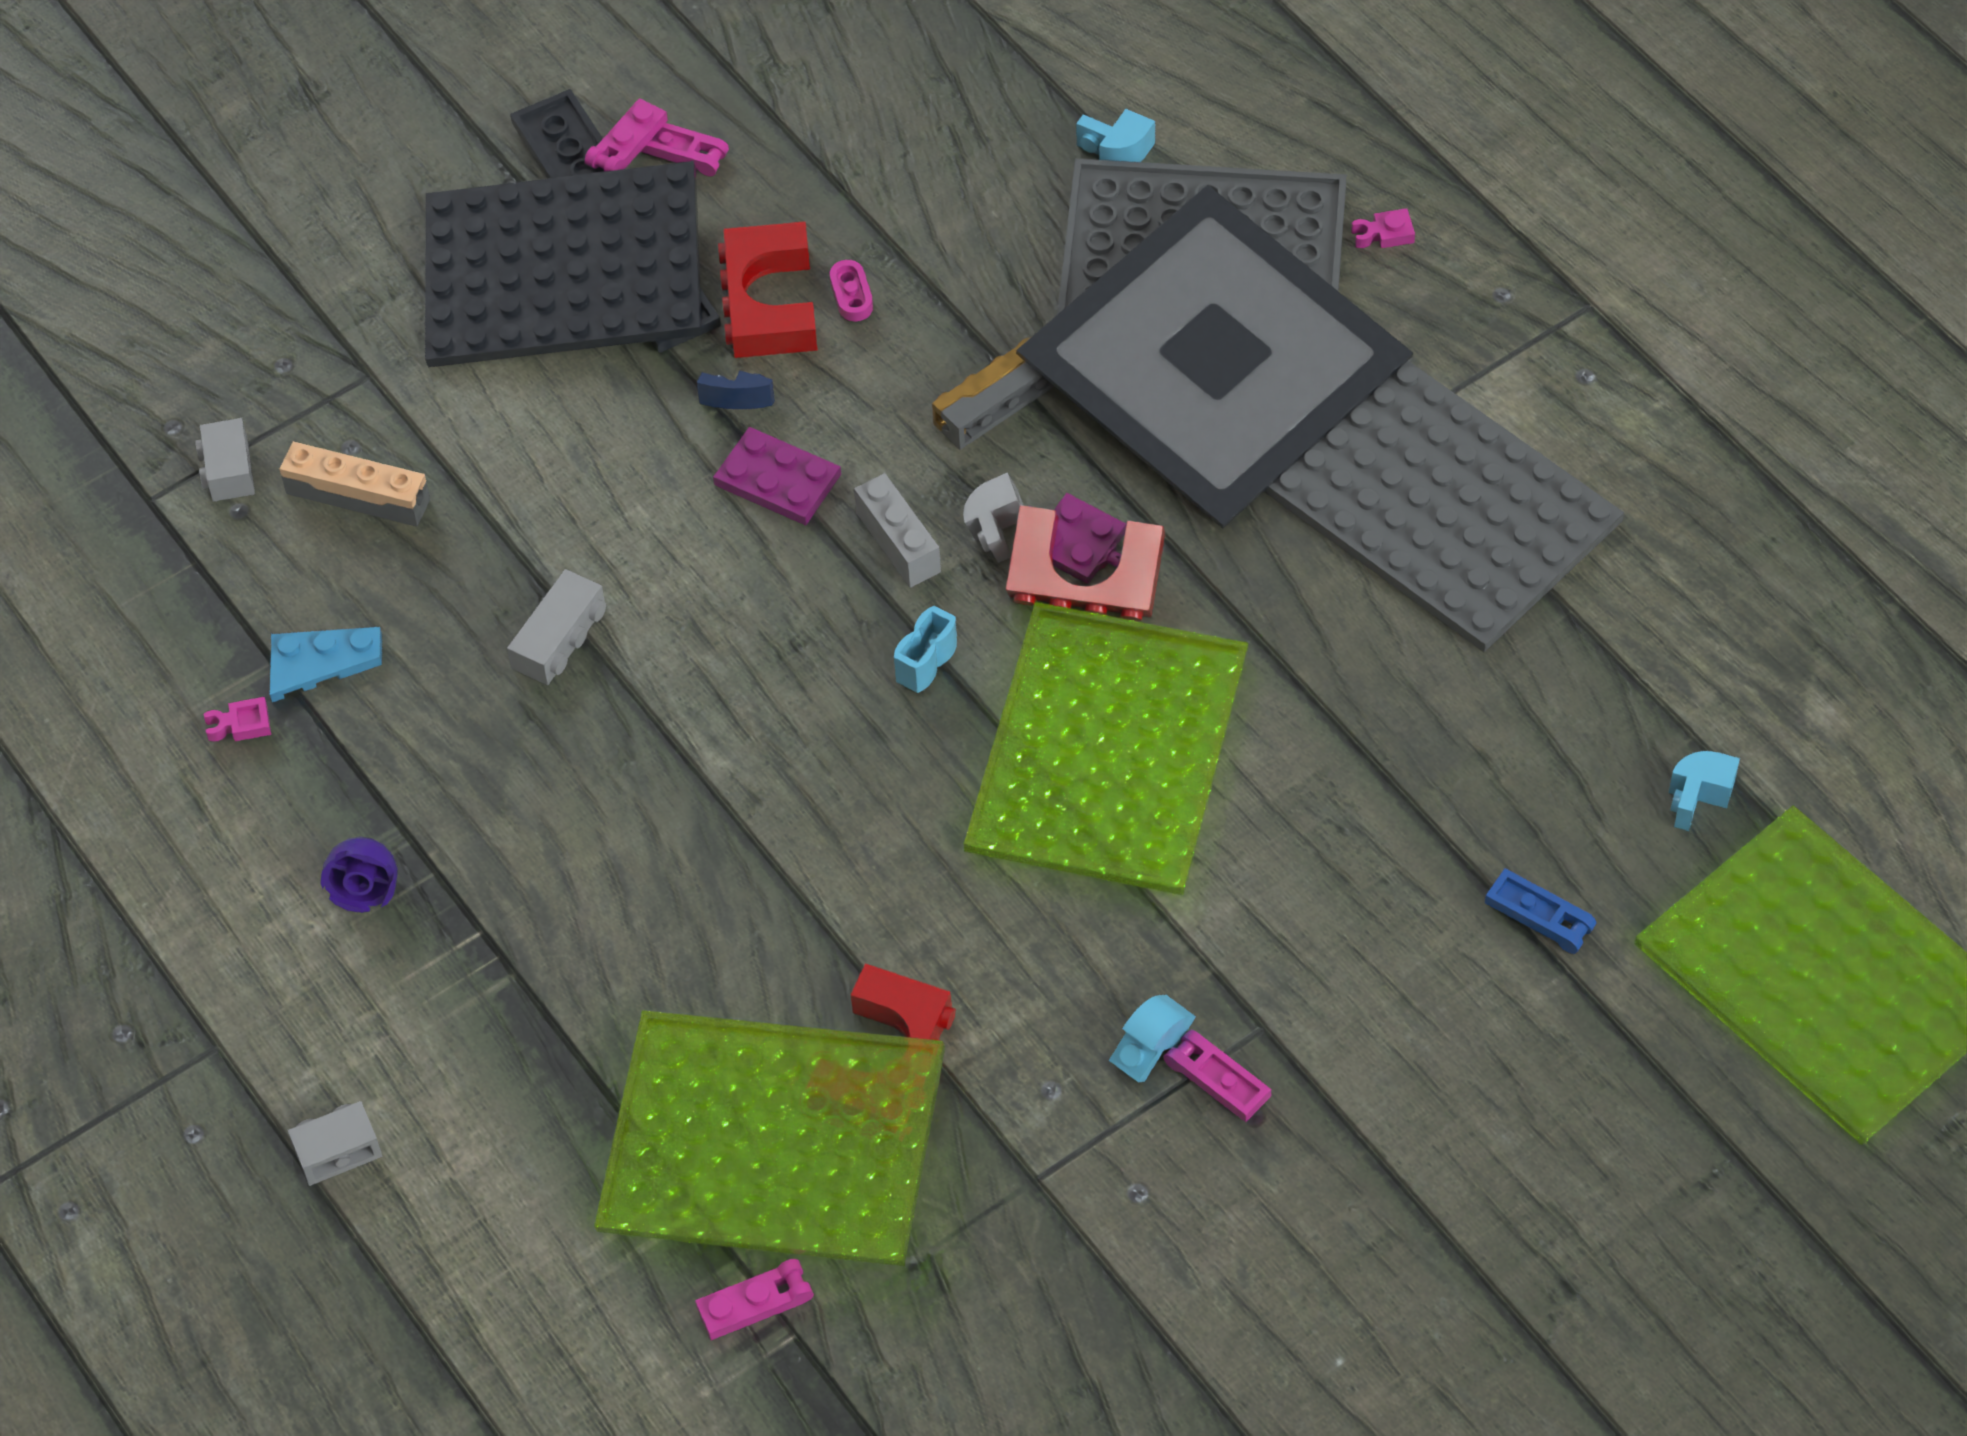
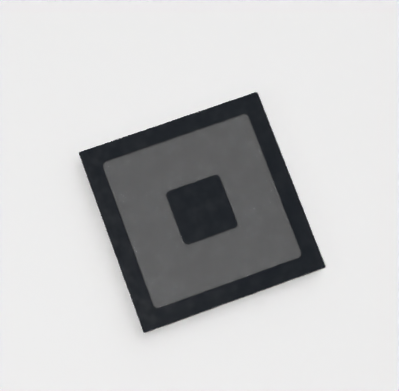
[1016,185,1413,529]

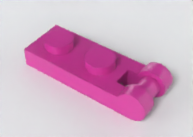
[585,98,668,172]
[640,123,729,177]
[1163,1029,1271,1122]
[695,1259,814,1340]

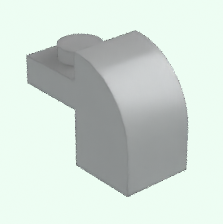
[963,472,1024,563]

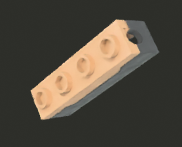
[280,441,430,527]

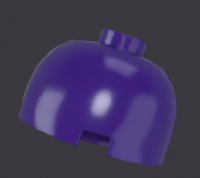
[320,837,398,913]

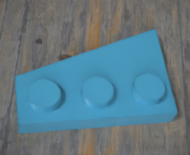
[270,627,382,702]

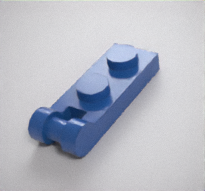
[1485,868,1597,954]

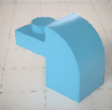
[1076,109,1155,162]
[1669,751,1740,831]
[1109,995,1196,1082]

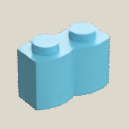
[894,606,957,693]

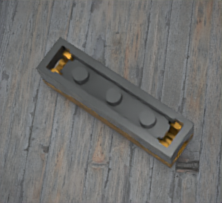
[932,337,1054,450]

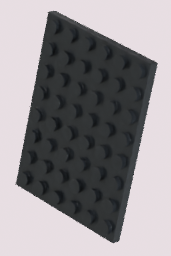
[425,161,702,368]

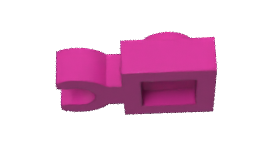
[1351,208,1415,248]
[204,697,271,741]

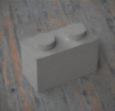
[195,418,255,502]
[288,1101,383,1186]

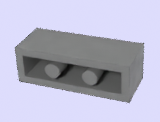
[854,473,941,588]
[507,569,606,685]

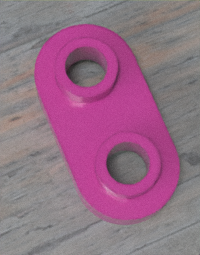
[830,260,873,322]

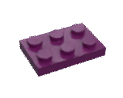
[713,427,841,526]

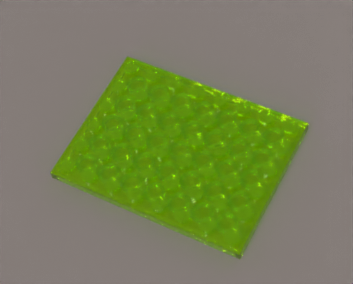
[964,602,1248,896]
[1634,805,1967,1145]
[594,1010,945,1266]

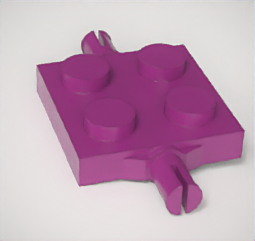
[1029,492,1127,584]

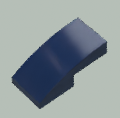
[697,371,775,409]

